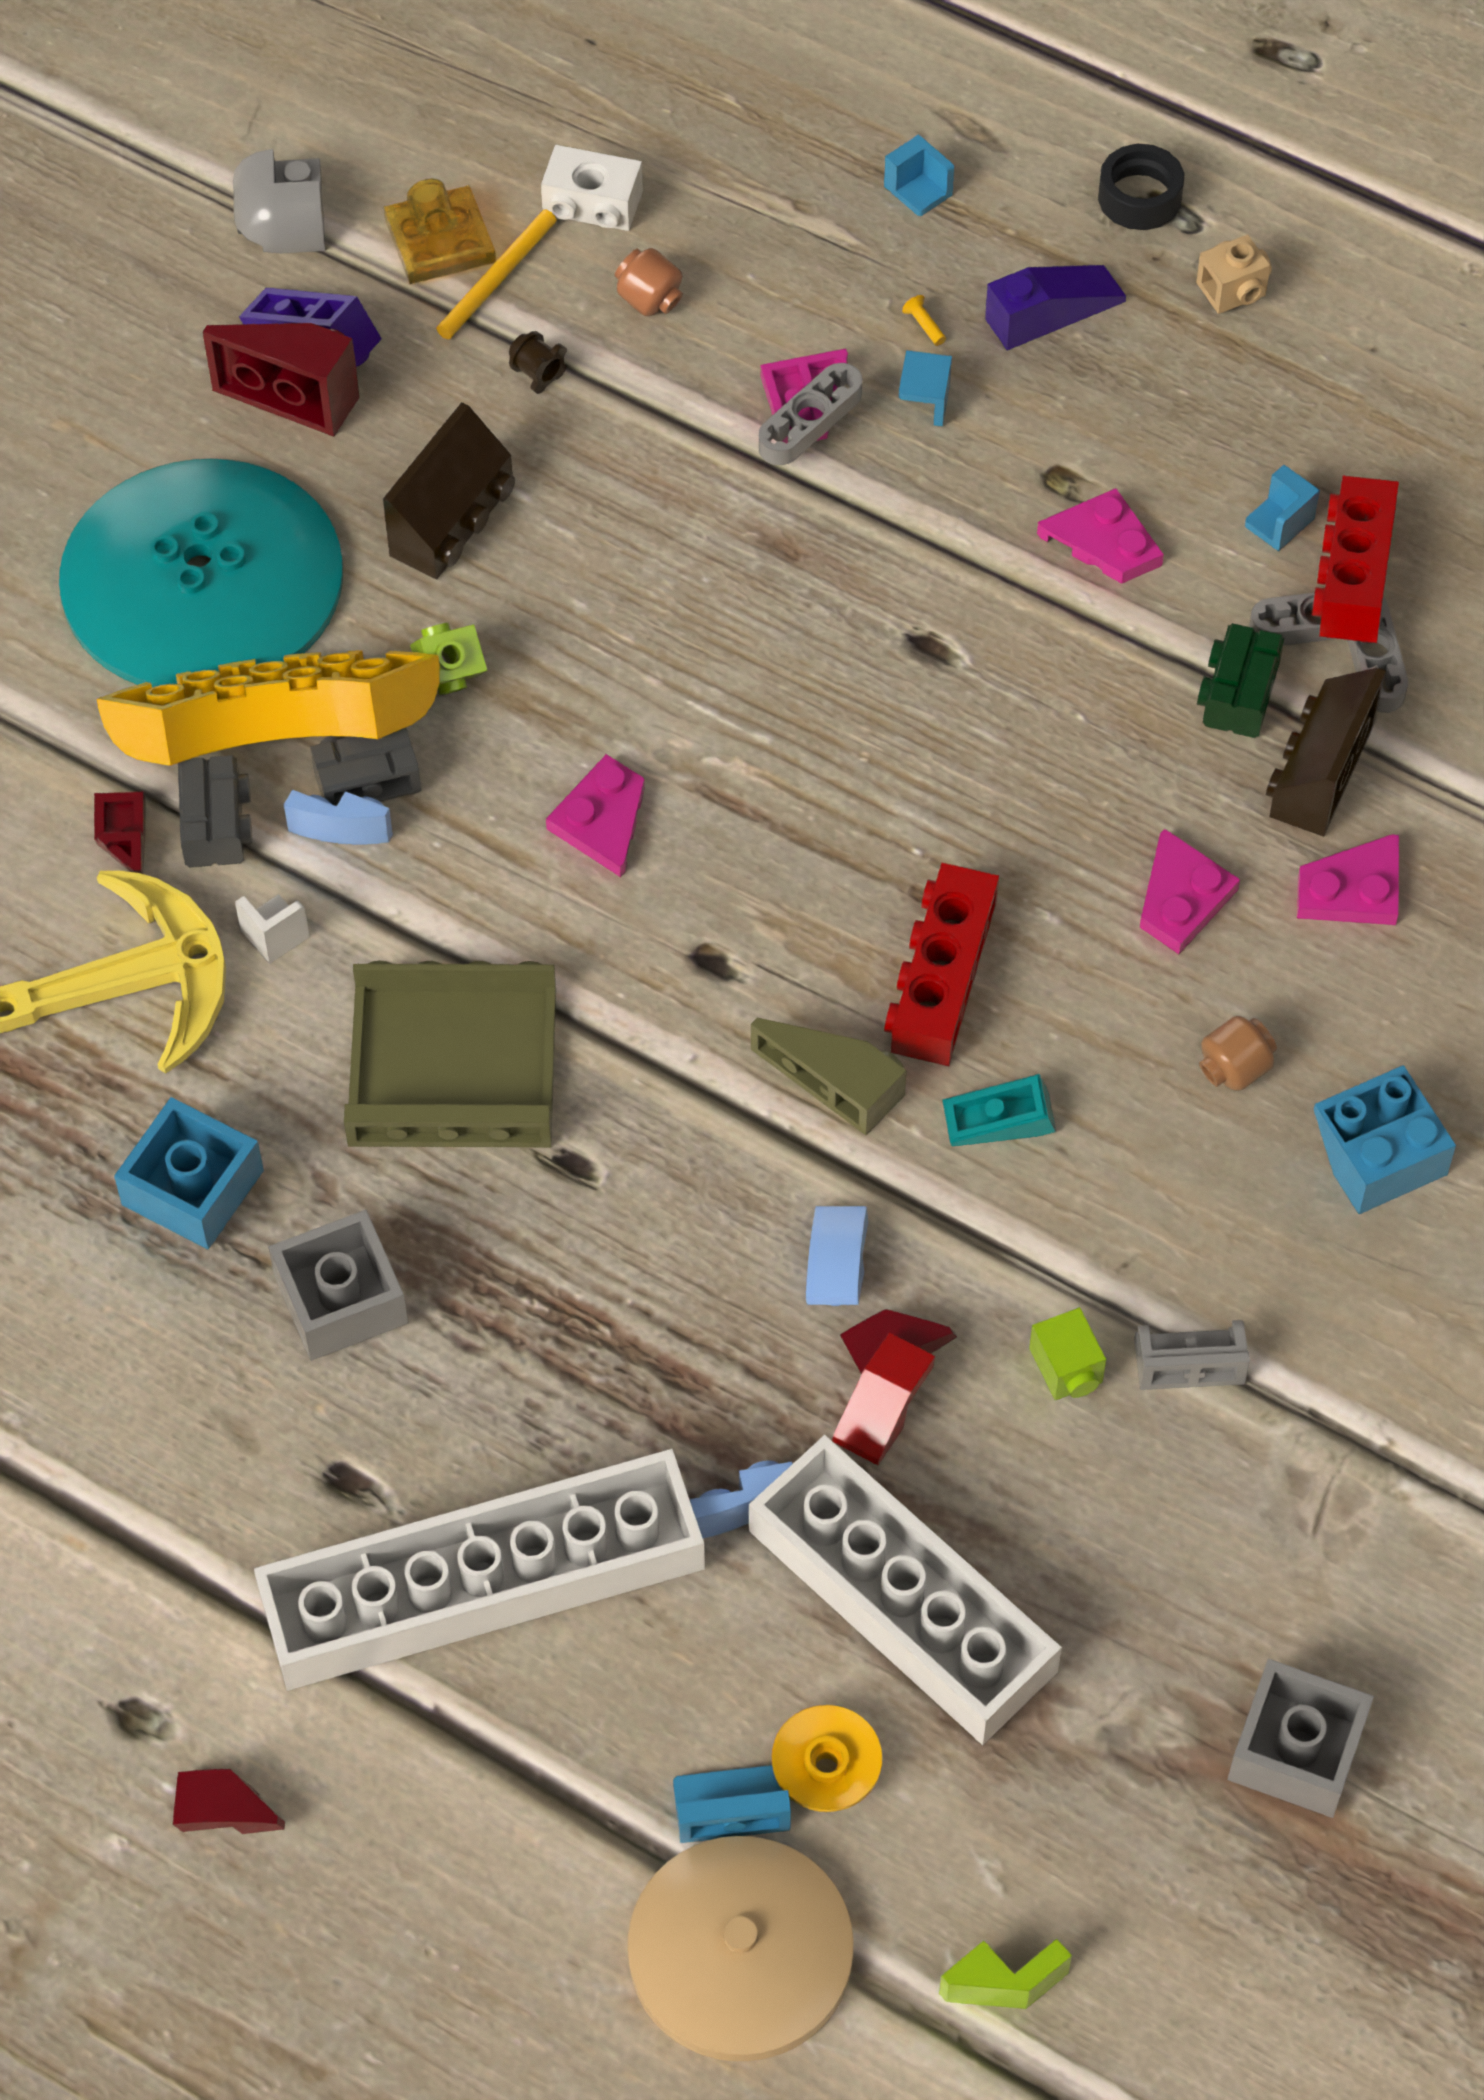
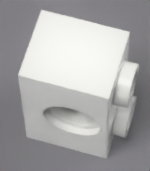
[541,145,643,231]

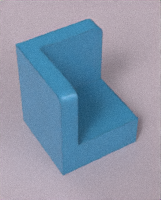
[884,134,954,216]
[899,350,952,427]
[1245,465,1320,551]

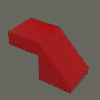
[832,1332,936,1466]

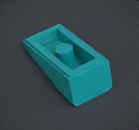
[942,1074,1056,1147]

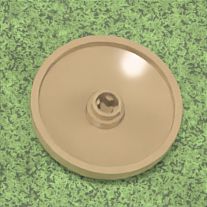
[628,1836,853,2061]

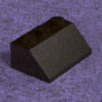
[383,402,515,580]
[1266,668,1386,837]

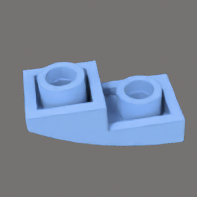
[284,790,393,845]
[806,1206,869,1306]
[690,1460,792,1538]

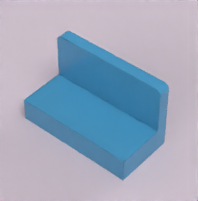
[673,1765,791,1843]

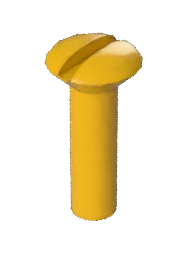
[902,295,946,346]

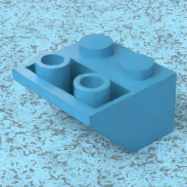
[1314,1065,1456,1214]

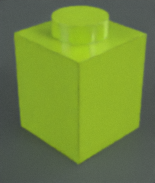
[1029,1307,1106,1401]

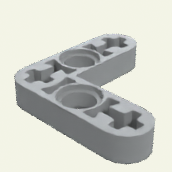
[1249,593,1408,713]

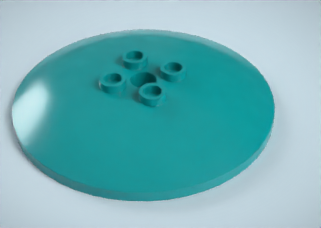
[59,459,343,688]

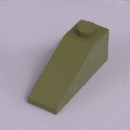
[751,1017,907,1135]

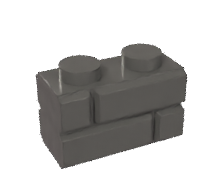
[310,728,422,806]
[178,755,253,868]

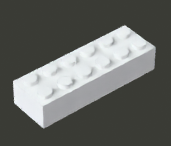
[749,1435,1062,1745]

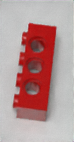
[1312,475,1399,643]
[884,862,999,1067]

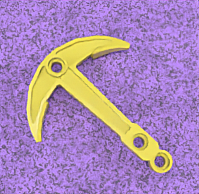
[0,871,226,1074]

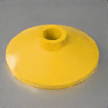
[771,1705,882,1812]

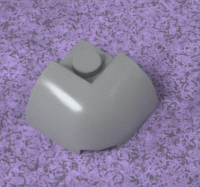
[233,149,325,254]

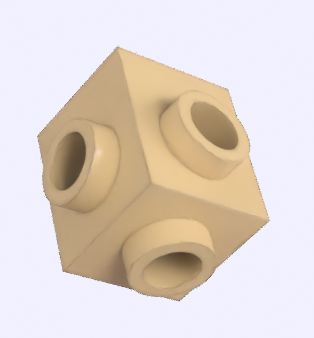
[1196,234,1272,314]

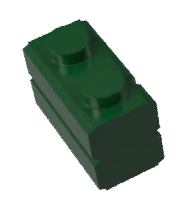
[1197,623,1285,738]

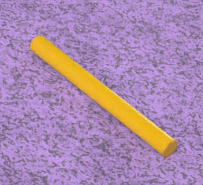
[436,209,557,340]

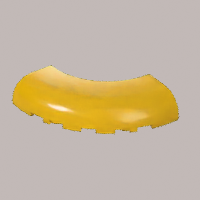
[97,650,440,766]

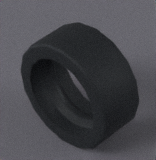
[1098,143,1185,230]

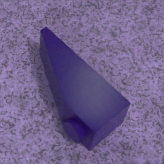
[985,265,1126,351]
[239,287,382,367]

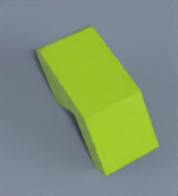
[939,1939,1072,2009]

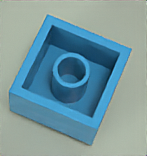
[114,1097,264,1250]

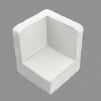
[235,894,310,964]

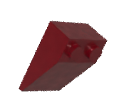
[203,323,360,437]

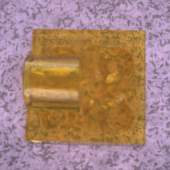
[383,178,496,285]

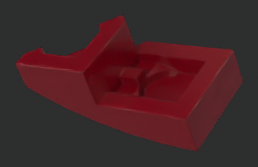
[94,791,146,874]
[840,1309,957,1374]
[172,1769,285,1834]

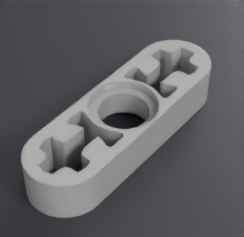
[759,363,862,465]

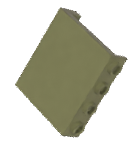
[344,960,556,1148]

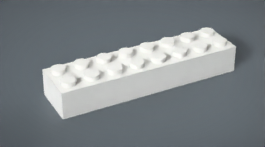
[254,1449,705,1691]

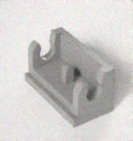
[1134,1320,1250,1390]

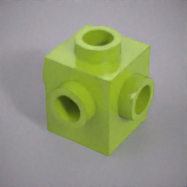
[410,623,488,695]

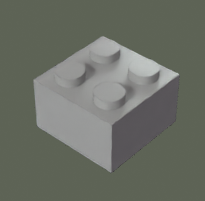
[268,1210,408,1361]
[1227,1658,1374,1818]

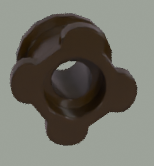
[509,331,567,394]

